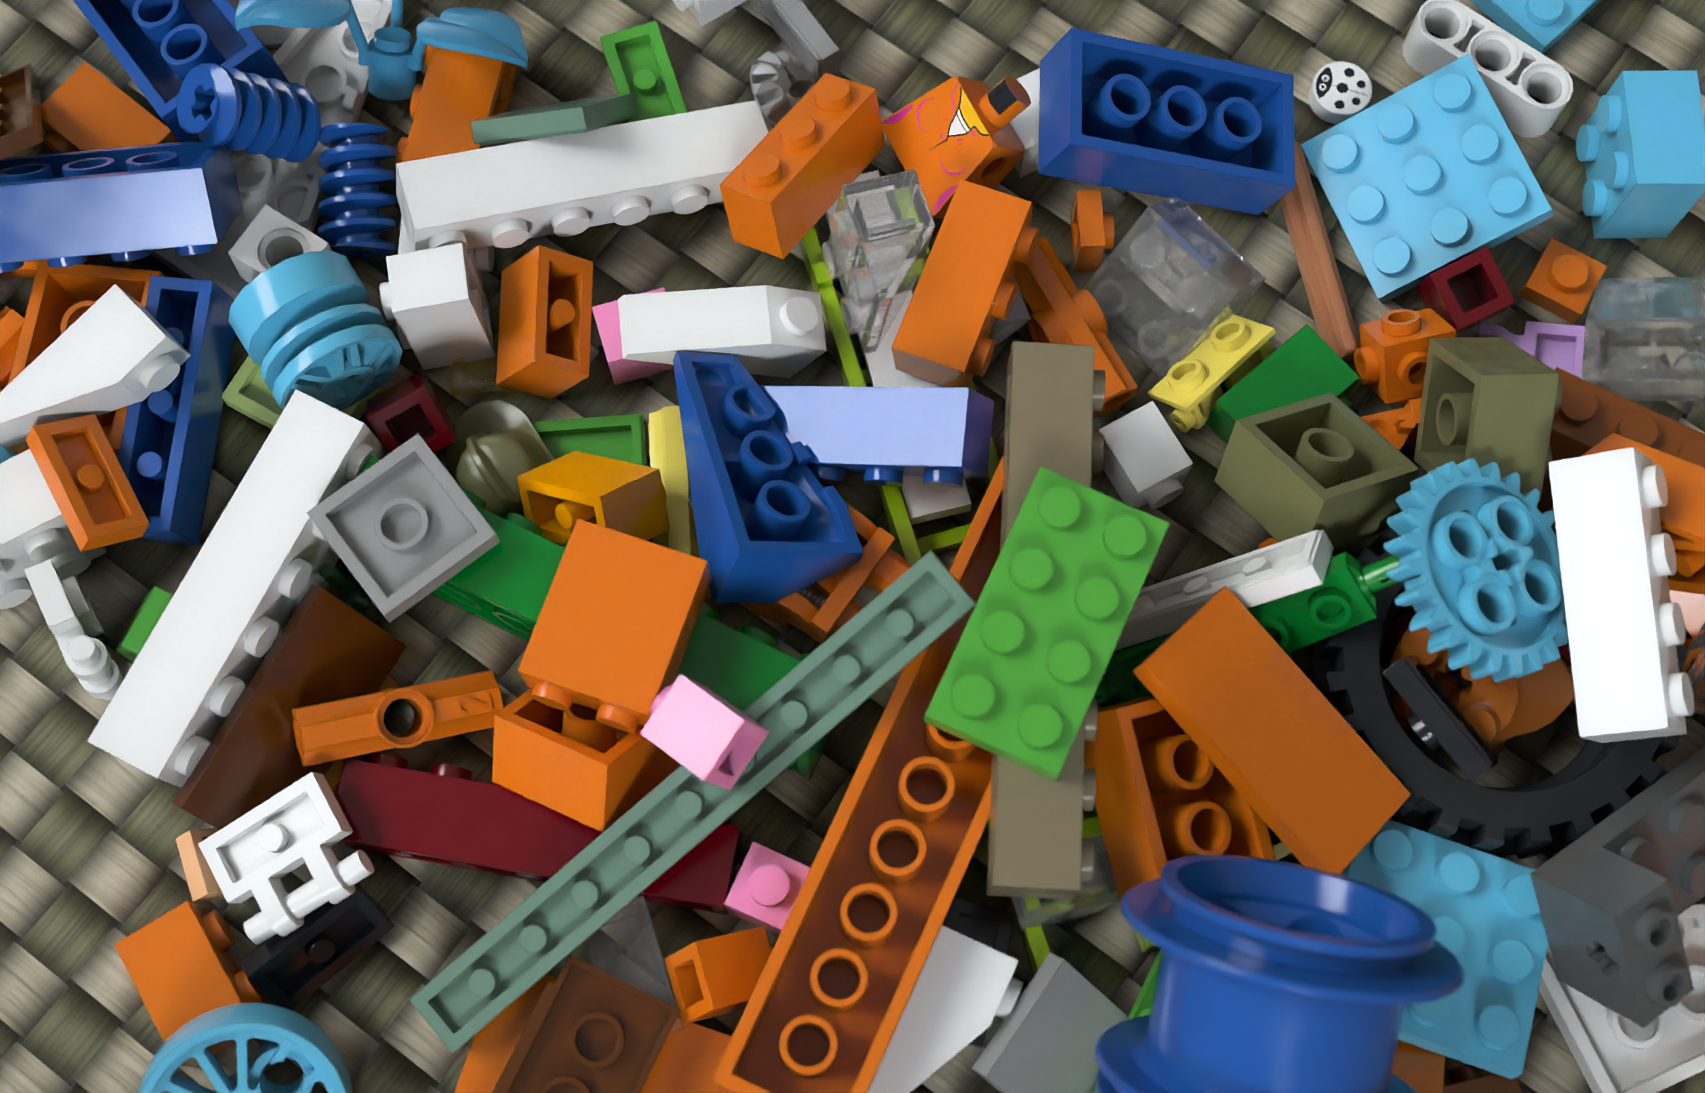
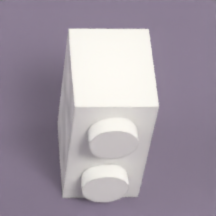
[379,243,496,370]

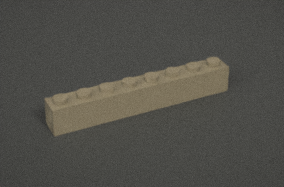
[987,341,1105,900]

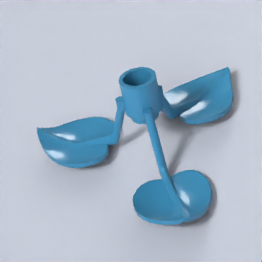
[235,0,528,100]

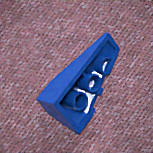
[673,351,864,603]

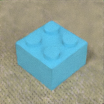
[1576,70,1705,238]

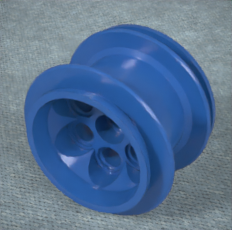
[1095,855,1464,1093]

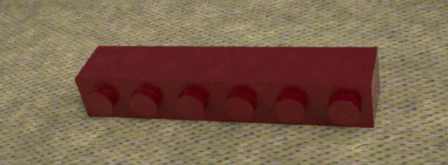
[336,752,743,915]

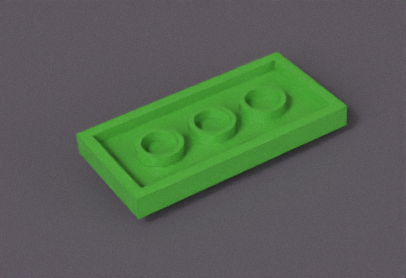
[924,466,1170,781]

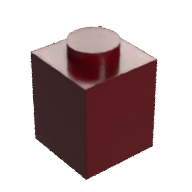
[1416,247,1516,335]
[366,370,456,454]

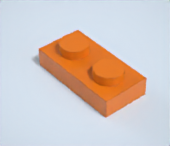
[25,414,150,552]

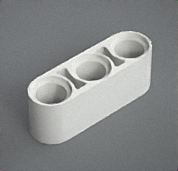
[1402,0,1573,138]

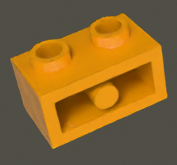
[517,450,670,545]

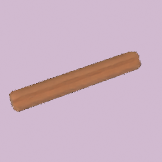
[1279,140,1361,363]

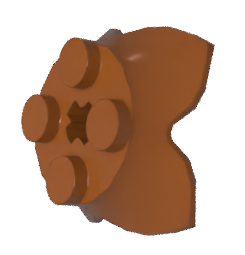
[1381,614,1575,755]

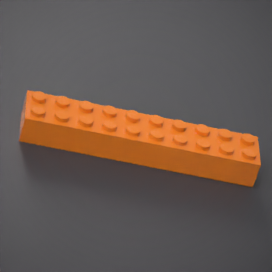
[712,456,1004,1093]

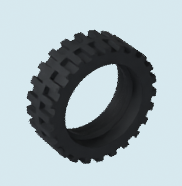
[1304,507,1686,860]

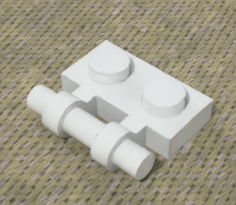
[24,559,123,700]
[199,772,374,945]

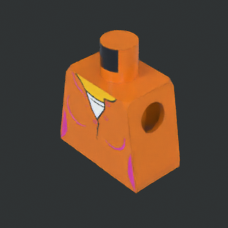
[882,76,1031,219]

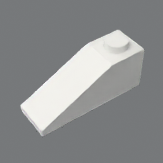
[0,284,191,447]
[618,285,827,378]
[868,925,1023,1093]

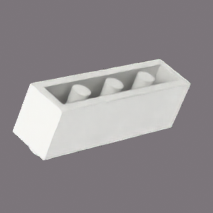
[1549,447,1694,743]

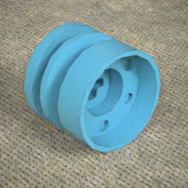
[228,251,403,411]

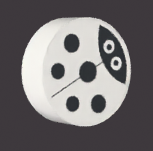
[1308,62,1372,124]

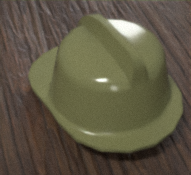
[445,400,555,519]

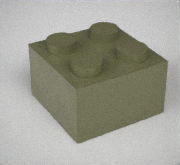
[1414,337,1562,502]
[1214,392,1419,550]

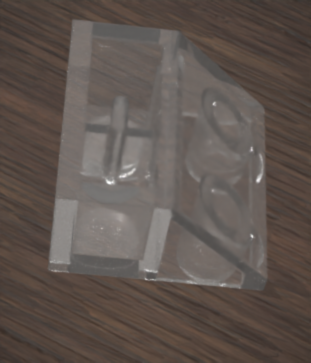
[822,169,935,354]
[1083,197,1266,379]
[1581,277,1705,401]

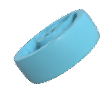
[138,1003,353,1093]

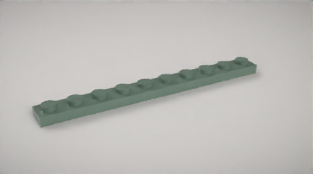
[409,551,977,1053]

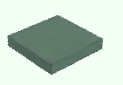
[471,92,637,146]

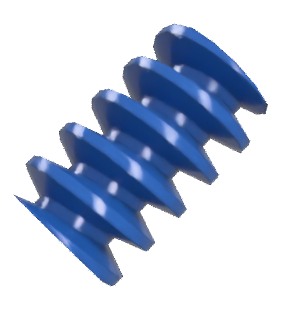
[177,63,321,163]
[318,123,398,258]

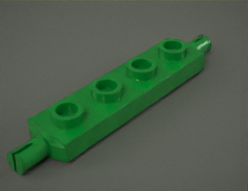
[1093,552,1400,704]

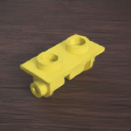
[1147,314,1276,433]

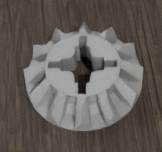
[750,50,817,127]

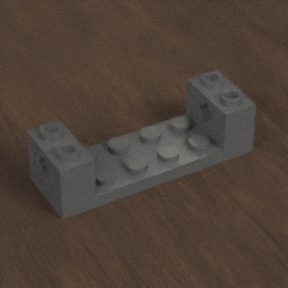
[1530,746,1705,1028]

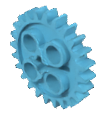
[1384,458,1569,682]

